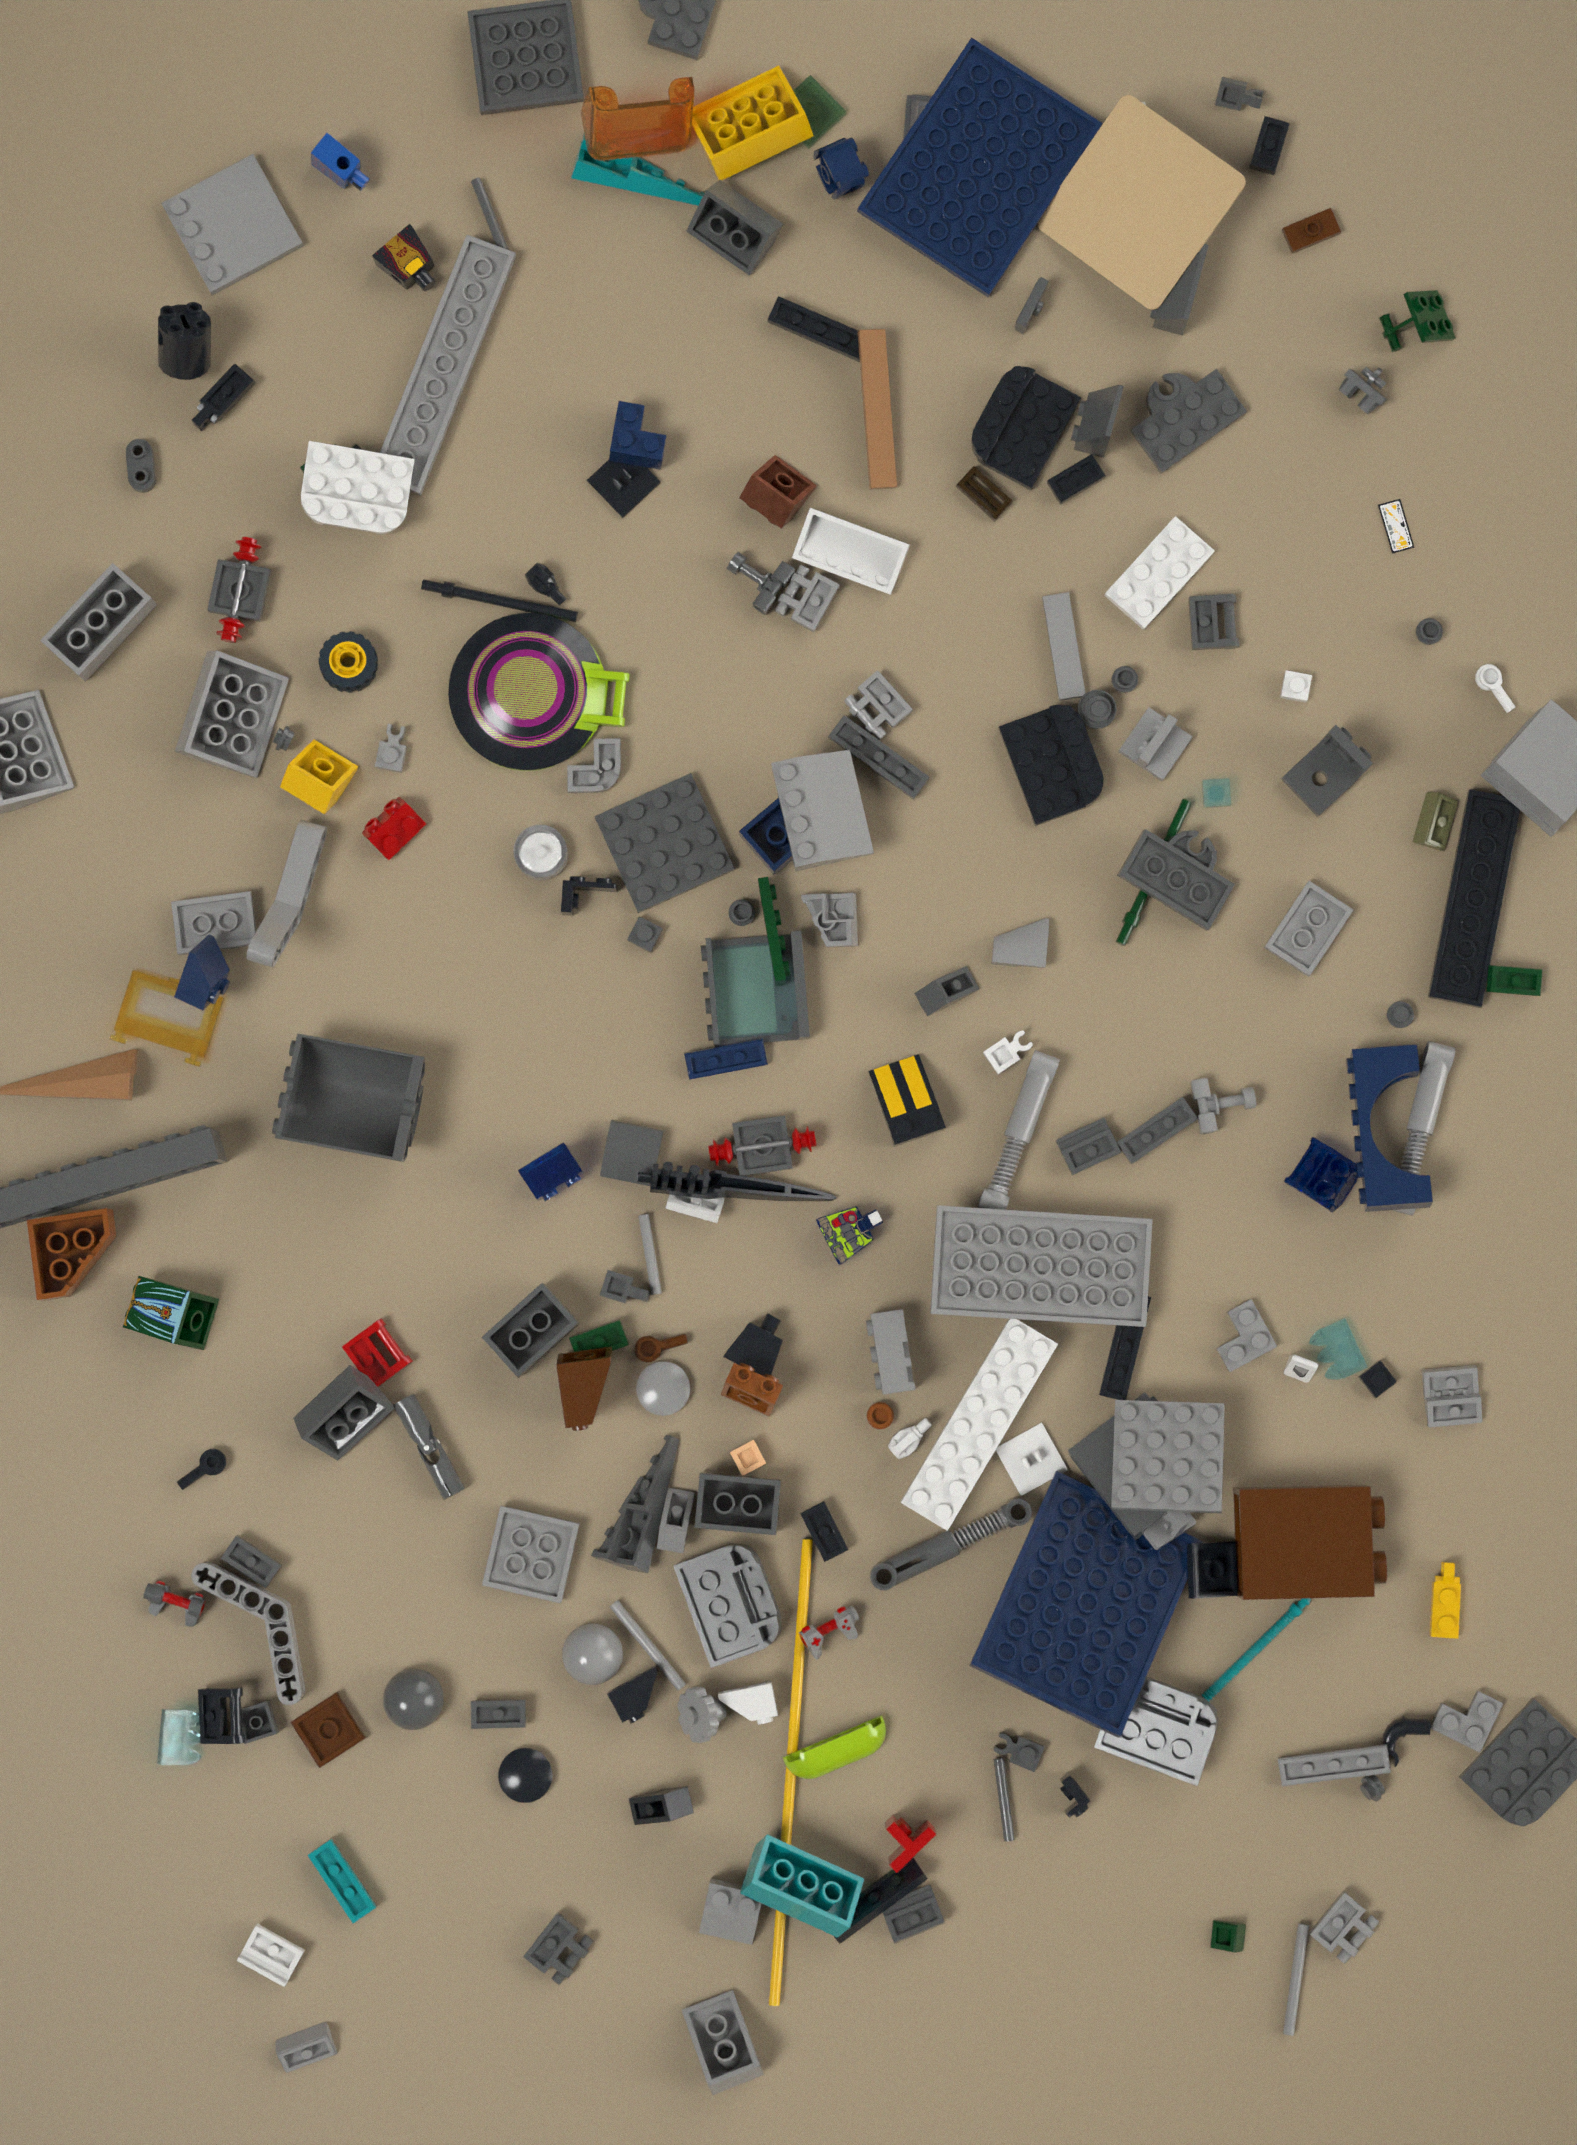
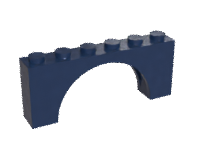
[1346,1045,1433,1212]

